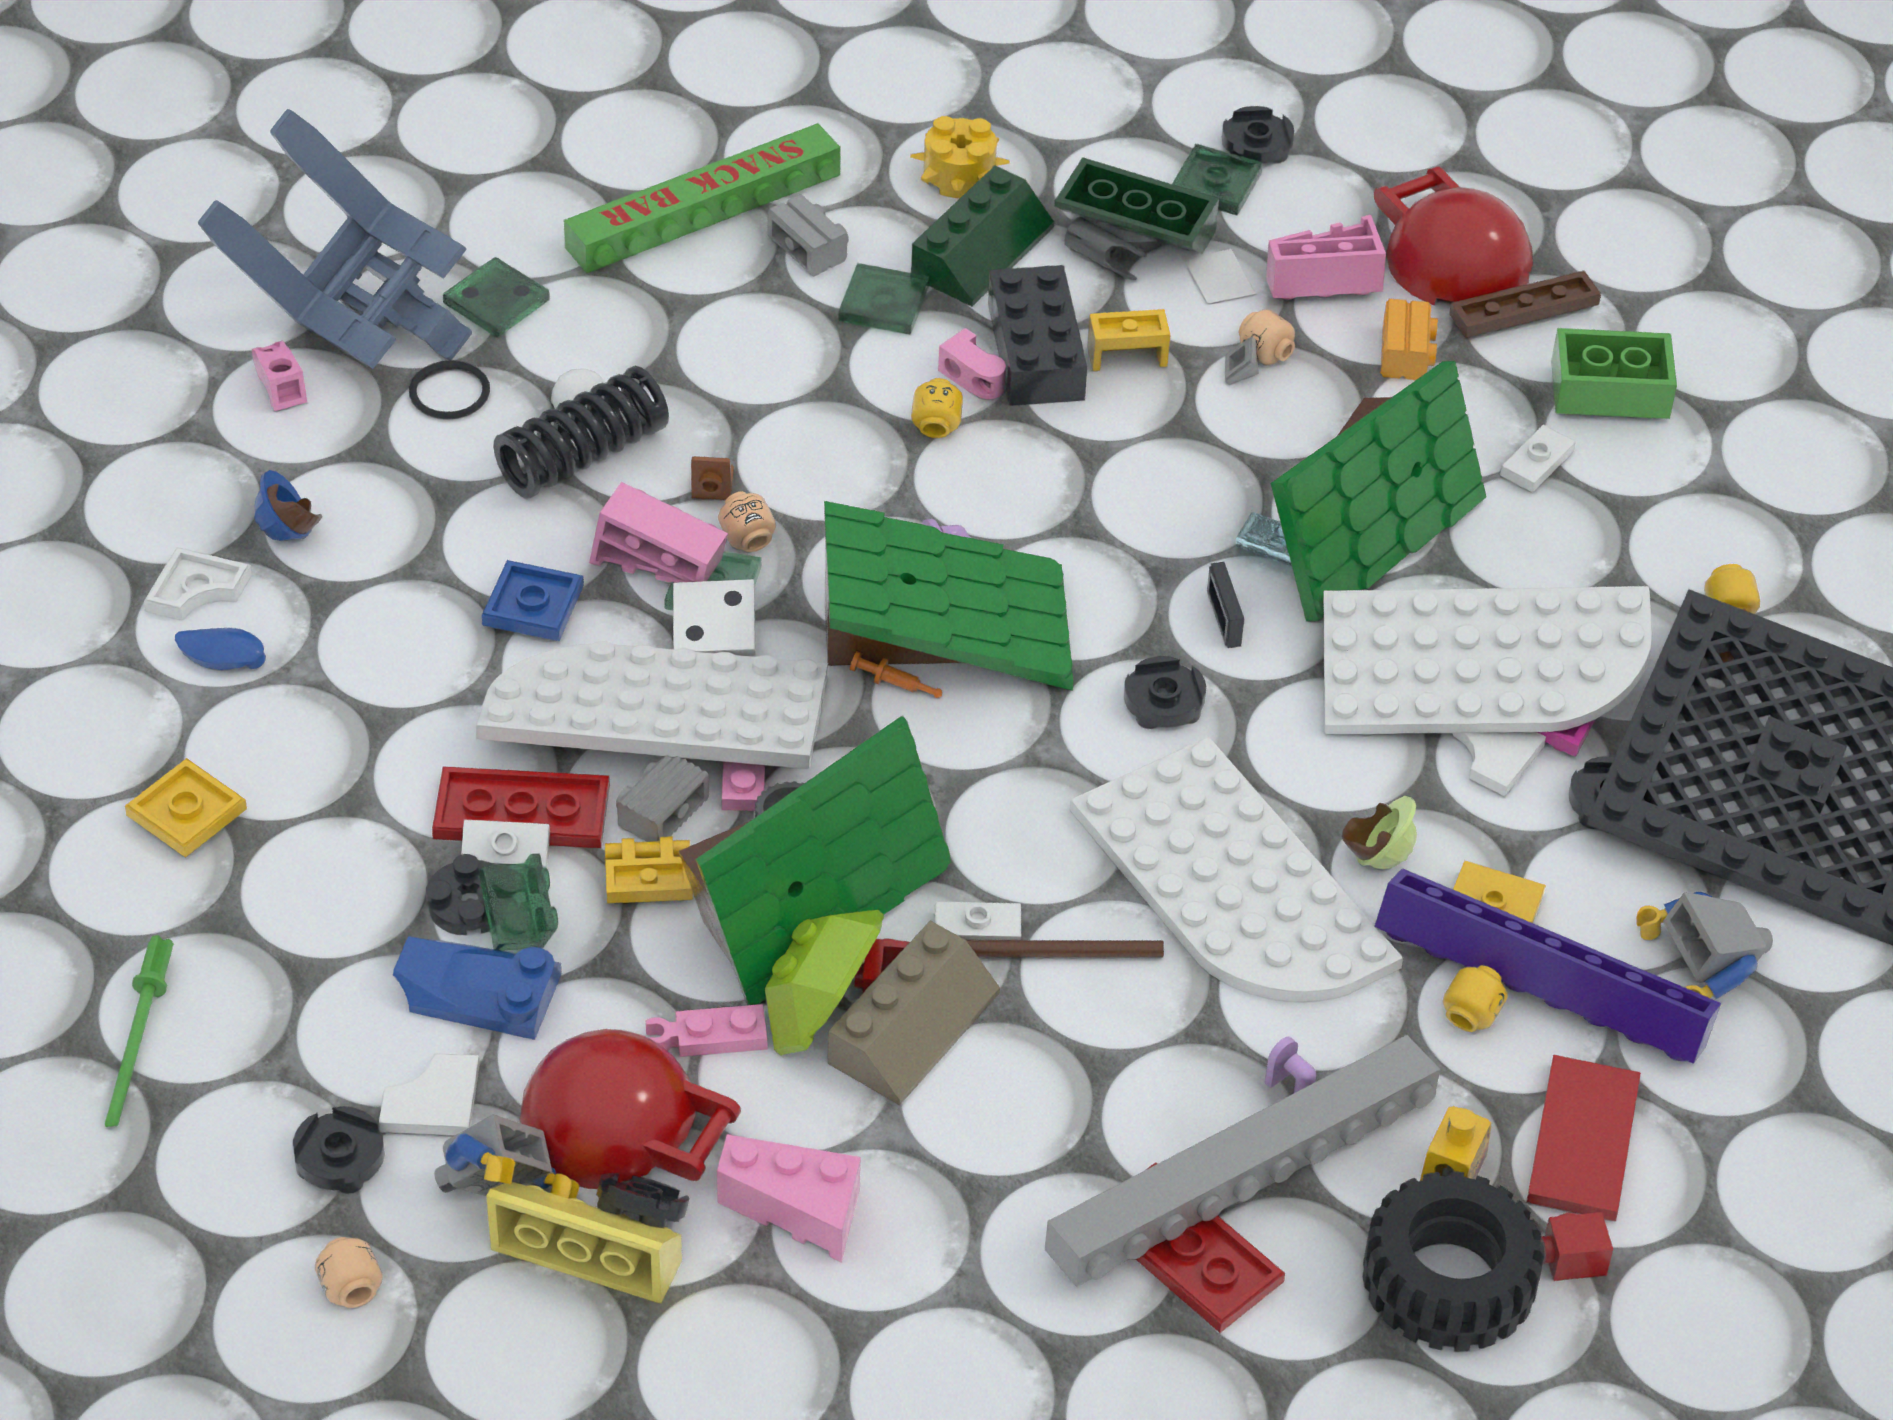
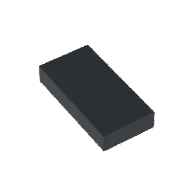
[1207,562,1244,648]

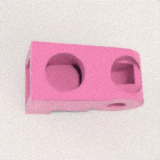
[938,328,1006,400]
[252,341,307,412]

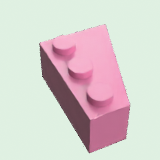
[1266,215,1386,300]
[589,482,728,583]
[717,1134,861,1262]

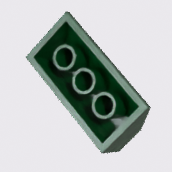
[1054,157,1219,254]
[911,165,1054,307]

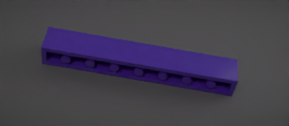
[1374,868,1721,1064]

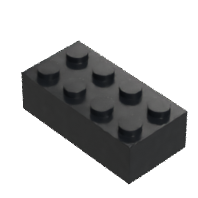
[988,265,1087,406]

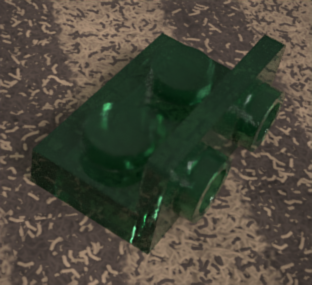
[478,853,558,951]

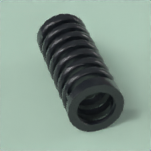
[493,365,669,499]

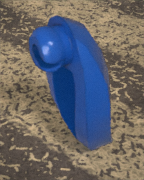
[175,628,266,670]

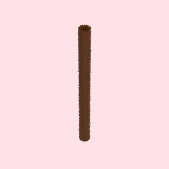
[966,940,1164,958]

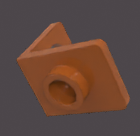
[691,456,734,500]

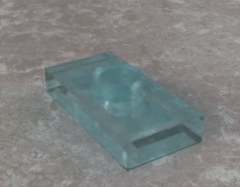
[1236,512,1292,566]

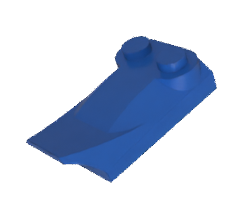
[393,936,562,1040]

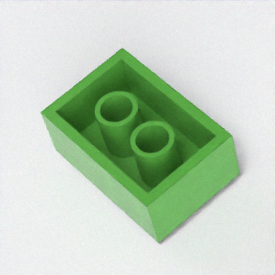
[1551,328,1677,419]

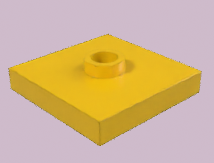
[125,758,247,858]
[1453,860,1546,923]

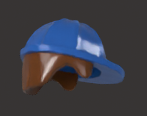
[254,470,323,541]

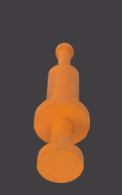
[850,651,942,698]

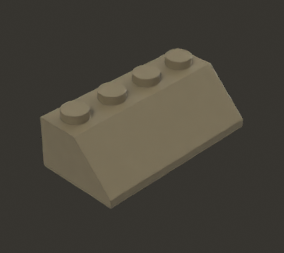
[828,920,1000,1105]

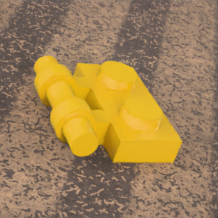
[605,836,693,904]

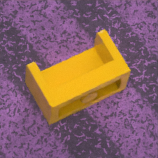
[1087,309,1171,371]

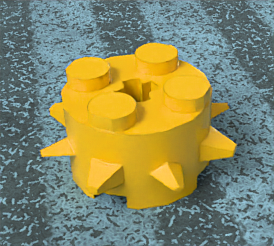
[910,116,1010,199]

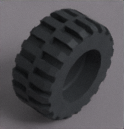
[1362,1171,1544,1352]

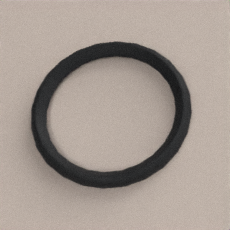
[409,360,490,419]

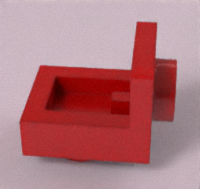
[854,938,910,994]

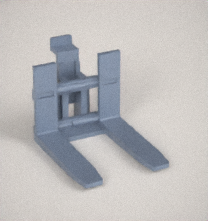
[198,109,472,369]

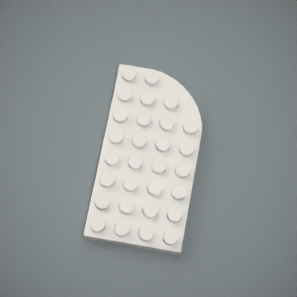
[1324,586,1652,734]
[476,641,828,769]
[1070,736,1403,1002]

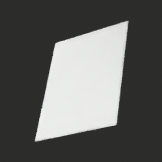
[1183,249,1256,304]

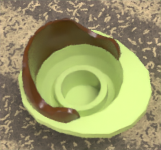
[1342,796,1417,869]

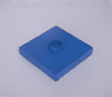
[482,560,584,641]

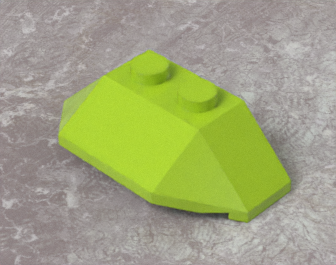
[765,910,884,1055]

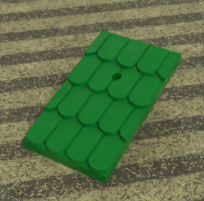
[1270,361,1487,621]
[824,501,1074,691]
[678,715,952,1005]

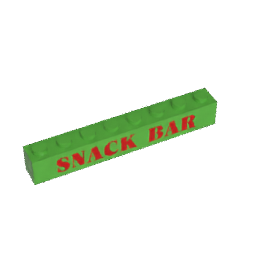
[564,123,841,273]

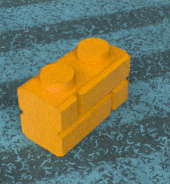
[1380,298,1438,380]

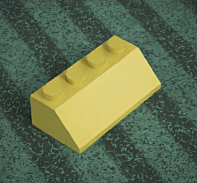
[486,1181,682,1304]

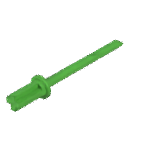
[105,935,174,1127]

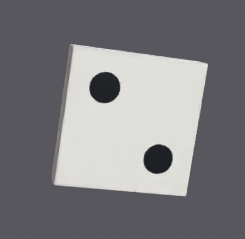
[673,579,756,656]

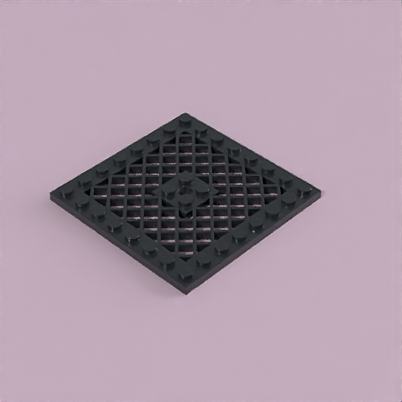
[1587,589,1893,945]

